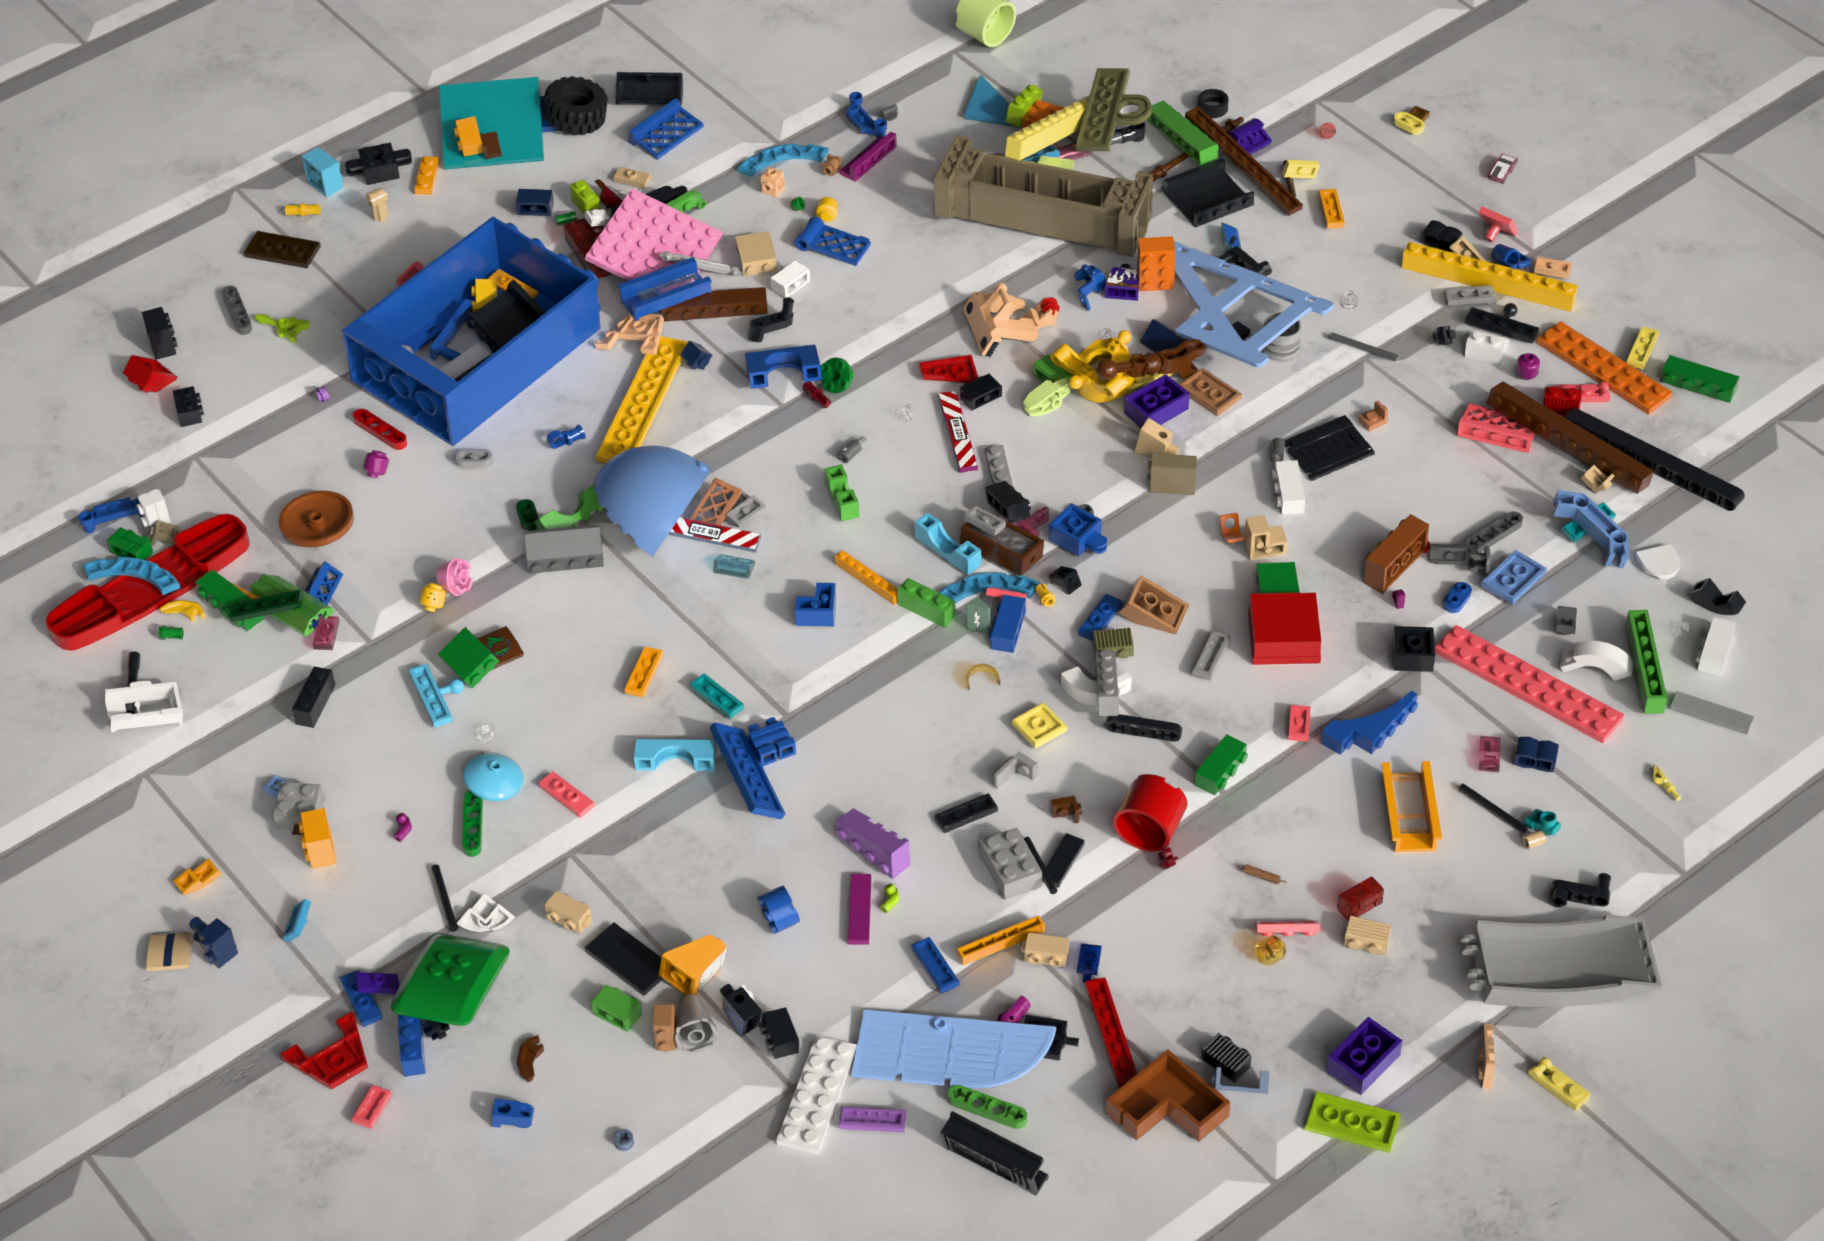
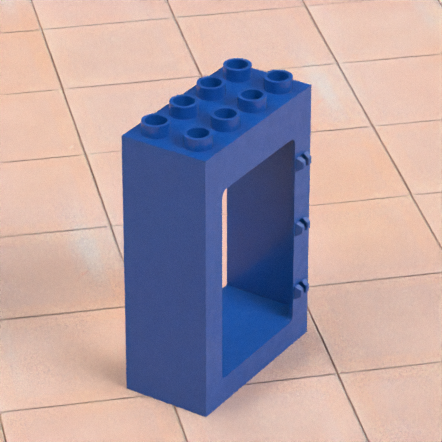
[342,216,601,446]

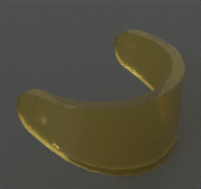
[966,664,1000,690]

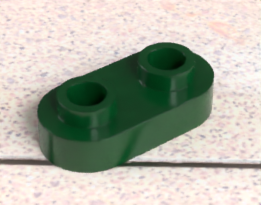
[516,499,538,530]

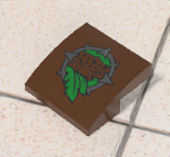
[477,626,524,670]

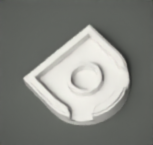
[1635,544,1681,579]

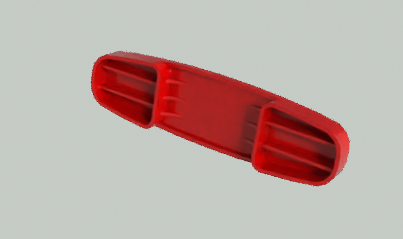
[46,514,250,651]

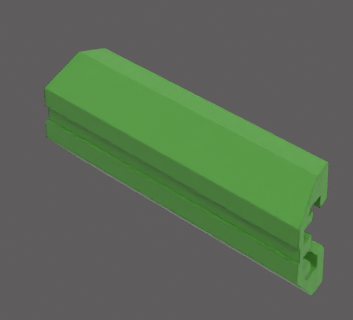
[251,574,334,637]

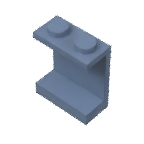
[1211,1067,1269,1094]

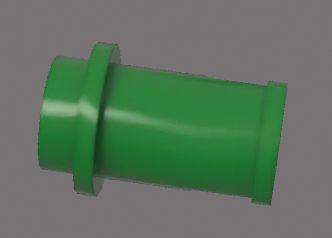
[555,210,578,226]
[158,625,184,640]

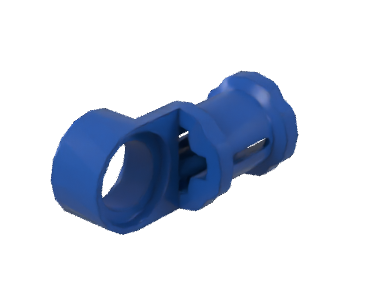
[546,424,586,449]

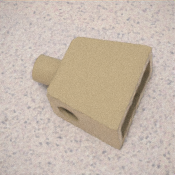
[1135,418,1180,458]

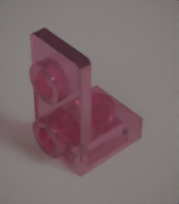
[1018,506,1049,537]

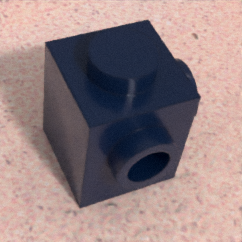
[680,341,713,370]

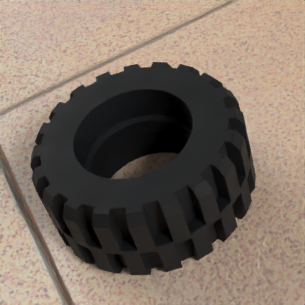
[543,76,608,135]

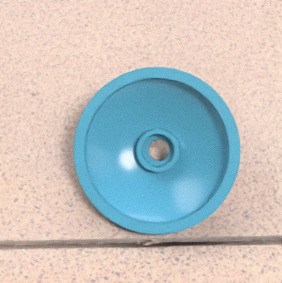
[463,753,524,801]

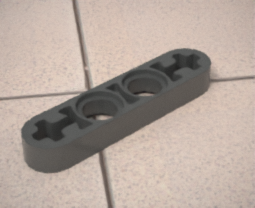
[222,286,252,335]
[1465,511,1523,553]

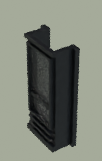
[940,1111,1049,1196]

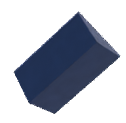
[1140,319,1188,353]

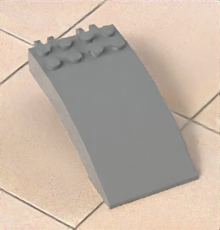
[1459,915,1662,1007]

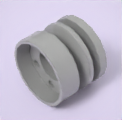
[1262,313,1301,360]

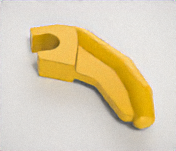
[160,600,205,621]

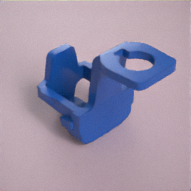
[1074,264,1106,311]

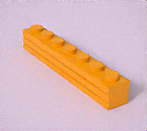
[834,550,898,605]
[957,915,1045,966]

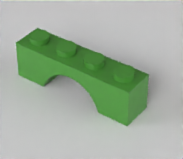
[534,484,605,530]

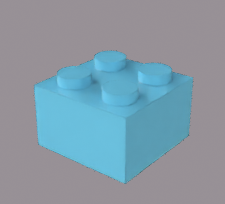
[302,147,343,197]

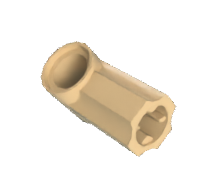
[366,187,388,222]

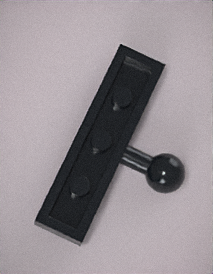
[1465,303,1539,344]

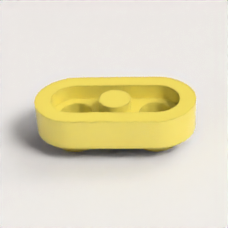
[1394,111,1425,135]

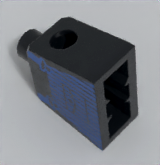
[720,984,762,1037]

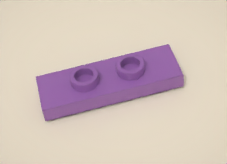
[839,1107,906,1133]

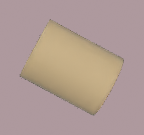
[1522,830,1546,849]

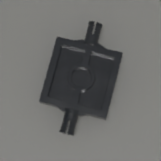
[1023,1015,1079,1061]

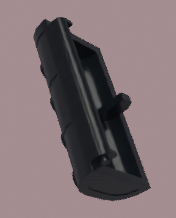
[616,72,683,106]

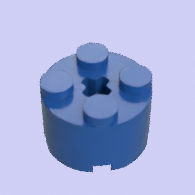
[757,885,800,934]

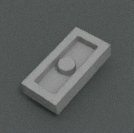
[964,505,1006,536]

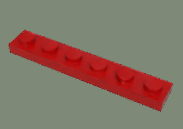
[1085,977,1137,1089]

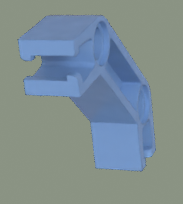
[1553,490,1629,568]

